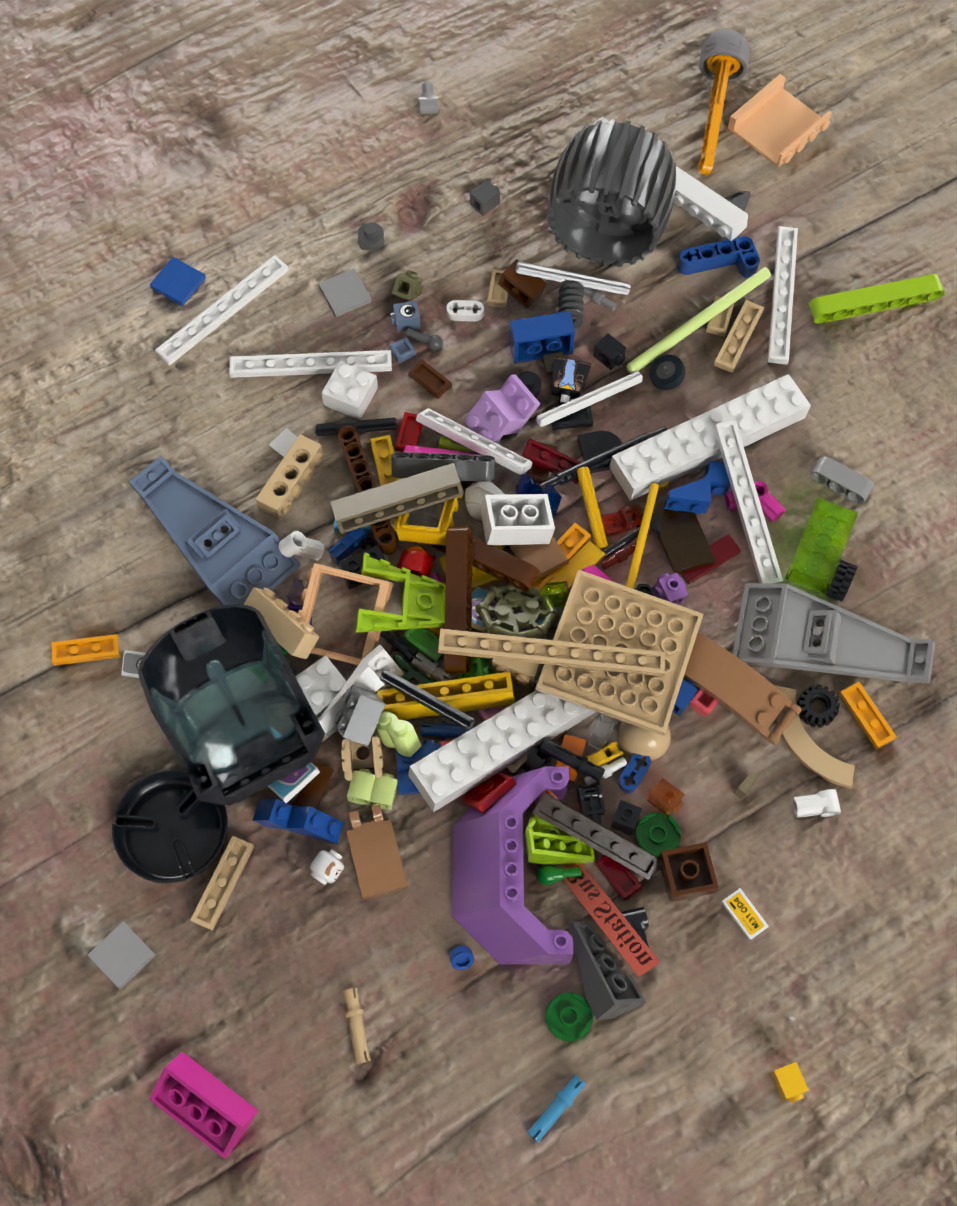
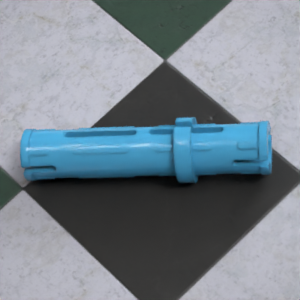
[527,1074,586,1143]

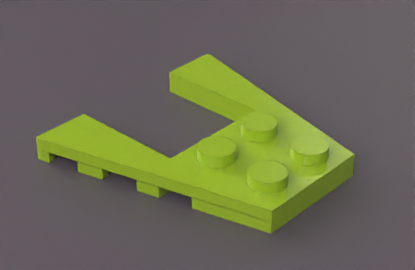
[356,553,446,632]

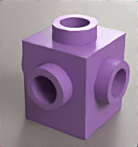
[652,573,688,605]

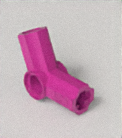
[724,481,786,523]

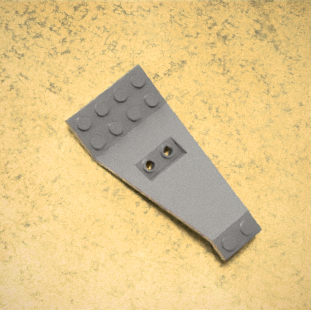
[733,583,935,683]

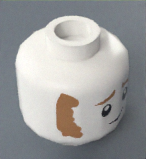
[310,849,344,885]

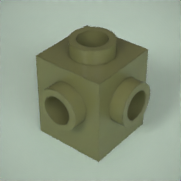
[392,270,423,301]

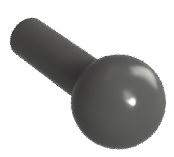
[406,328,443,350]

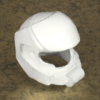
[464,481,505,521]

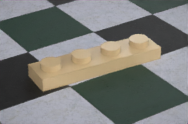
[714,300,764,373]
[190,836,254,931]

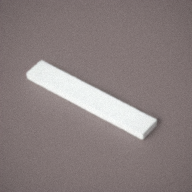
[416,408,533,475]

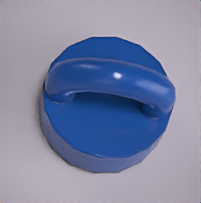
[449,946,474,970]

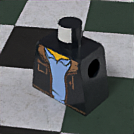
[551,356,592,406]

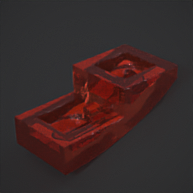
[601,505,642,537]

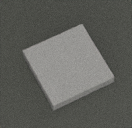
[319,269,372,317]
[88,921,156,990]

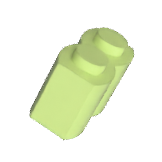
[375,711,421,757]
[347,769,398,810]

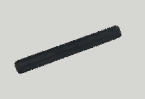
[380,670,475,730]

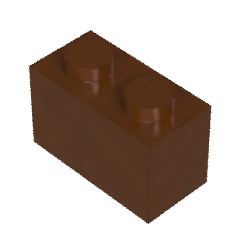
[498,259,547,308]

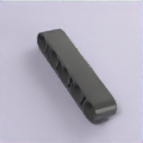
[391,452,495,482]

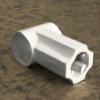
[279,531,325,561]
[792,789,841,818]

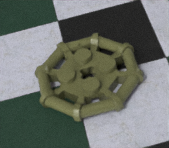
[476,584,559,638]

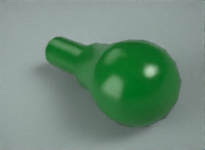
[536,865,581,886]

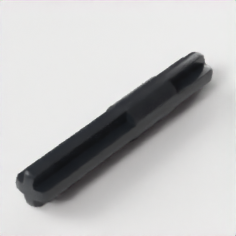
[316,417,397,436]

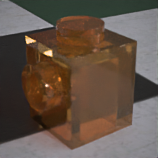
[647,777,685,815]

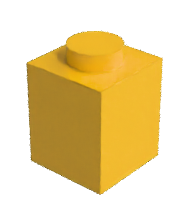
[770,1062,809,1103]

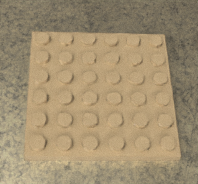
[535,569,704,736]

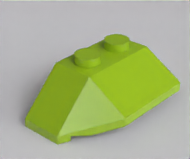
[525,813,596,866]

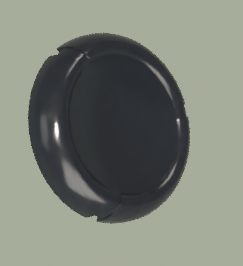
[112,770,228,884]

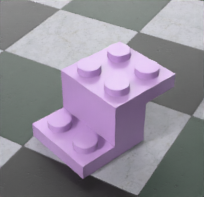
[463,374,540,443]

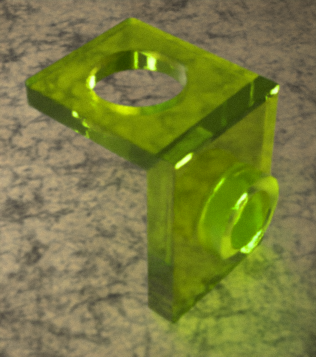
[540,581,570,608]

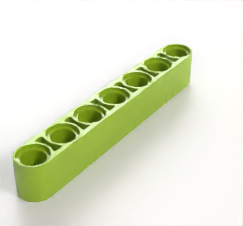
[808,274,945,324]

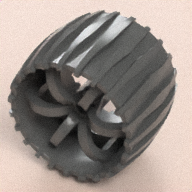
[547,119,676,267]

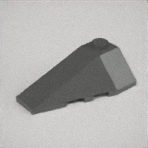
[570,922,646,1020]

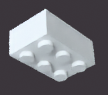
[480,494,555,545]

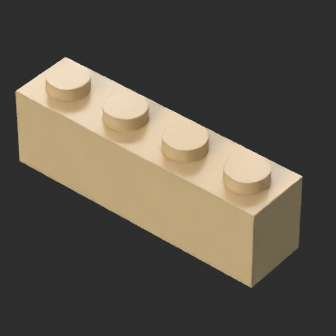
[244,587,320,659]

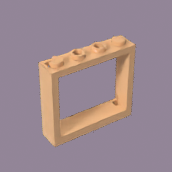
[298,563,393,665]

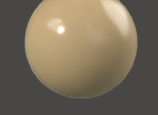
[618,721,671,761]

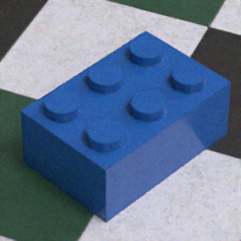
[509,311,575,364]

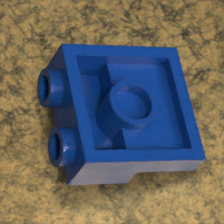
[396,740,441,795]

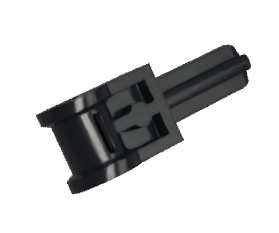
[576,782,605,825]

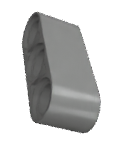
[810,456,874,504]

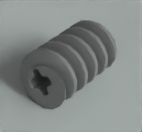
[558,282,584,328]

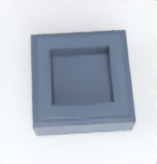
[389,336,416,363]

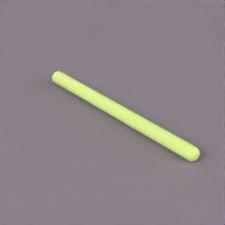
[626,267,771,374]

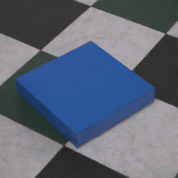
[150,257,206,306]

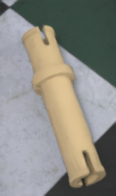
[343,988,371,1064]

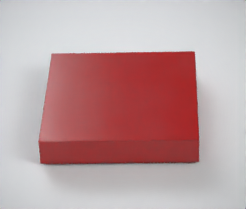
[462,772,517,813]

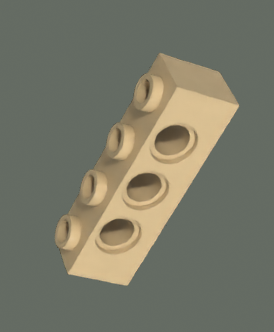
[256,434,324,520]

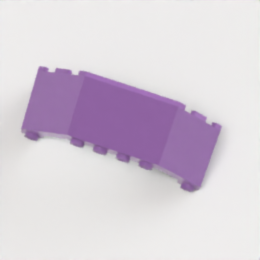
[452,767,573,964]

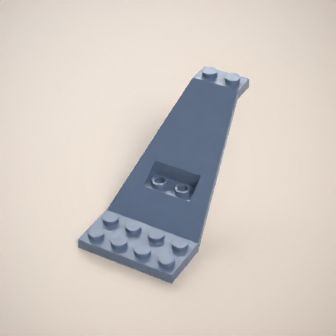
[128,455,301,606]

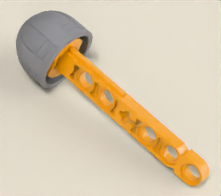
[698,29,749,176]

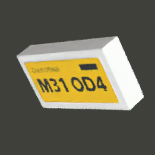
[721,888,769,941]

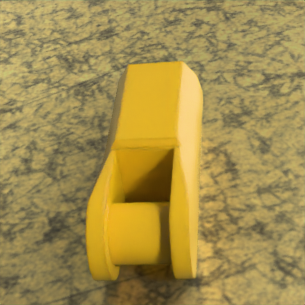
[587,741,624,766]

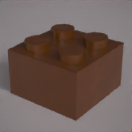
[658,842,719,903]

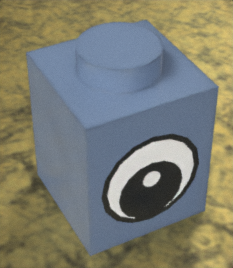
[390,301,421,332]

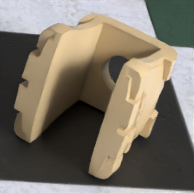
[341,735,383,781]

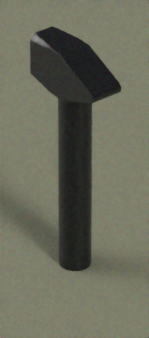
[603,512,661,557]

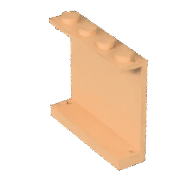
[728,74,832,168]

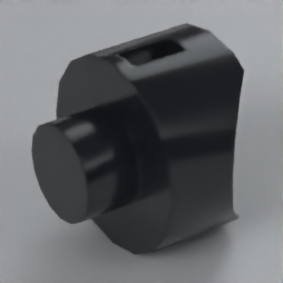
[517,371,542,398]
[523,744,555,772]

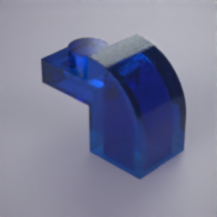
[515,474,562,515]

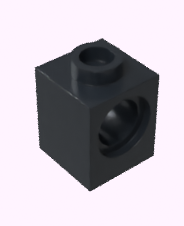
[593,333,626,370]
[610,800,642,836]

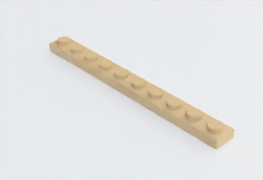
[438,629,665,676]

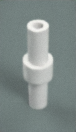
[584,757,627,785]

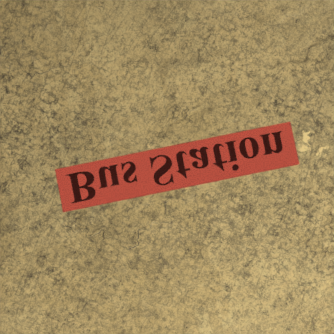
[563,863,660,977]

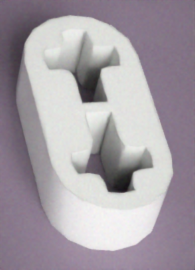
[446,300,484,322]

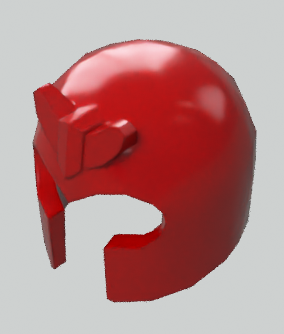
[397,546,436,577]

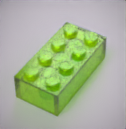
[785,497,858,594]

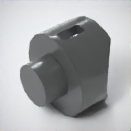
[358,222,385,250]

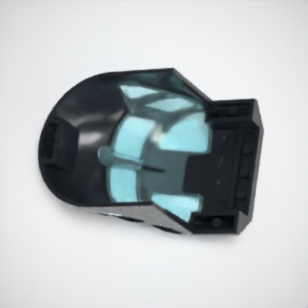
[138,604,325,806]

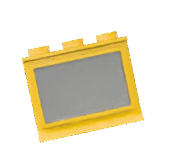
[394,496,463,546]

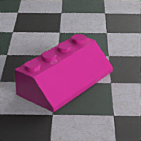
[149,1052,258,1159]

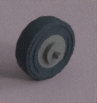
[649,354,686,391]

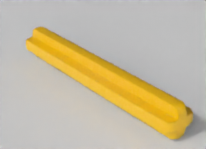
[577,467,608,549]

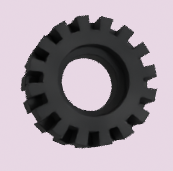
[826,560,858,602]
[797,684,840,728]

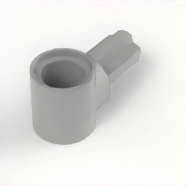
[419,81,439,115]

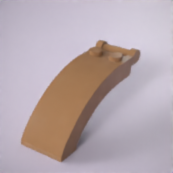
[683,633,802,745]

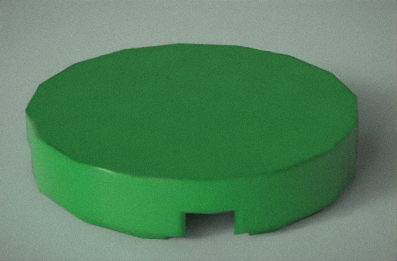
[635,812,681,857]
[545,992,593,1042]

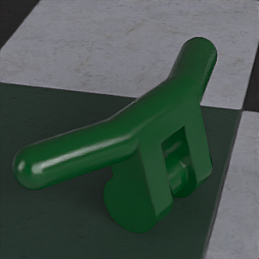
[392,653,437,685]

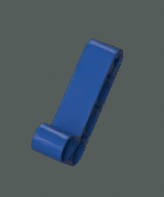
[677,236,760,278]

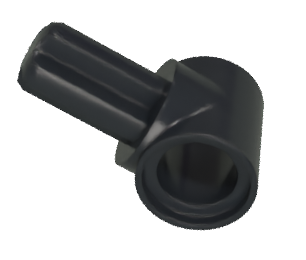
[621,907,649,947]

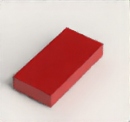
[395,412,423,452]

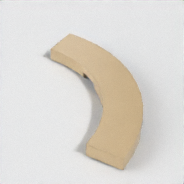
[774,685,855,789]

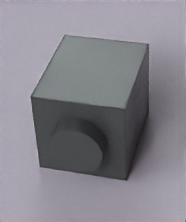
[470,180,500,216]

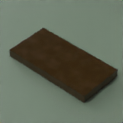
[645,495,716,574]

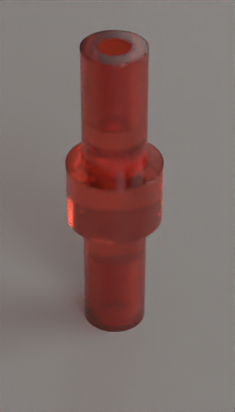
[600,542,636,570]

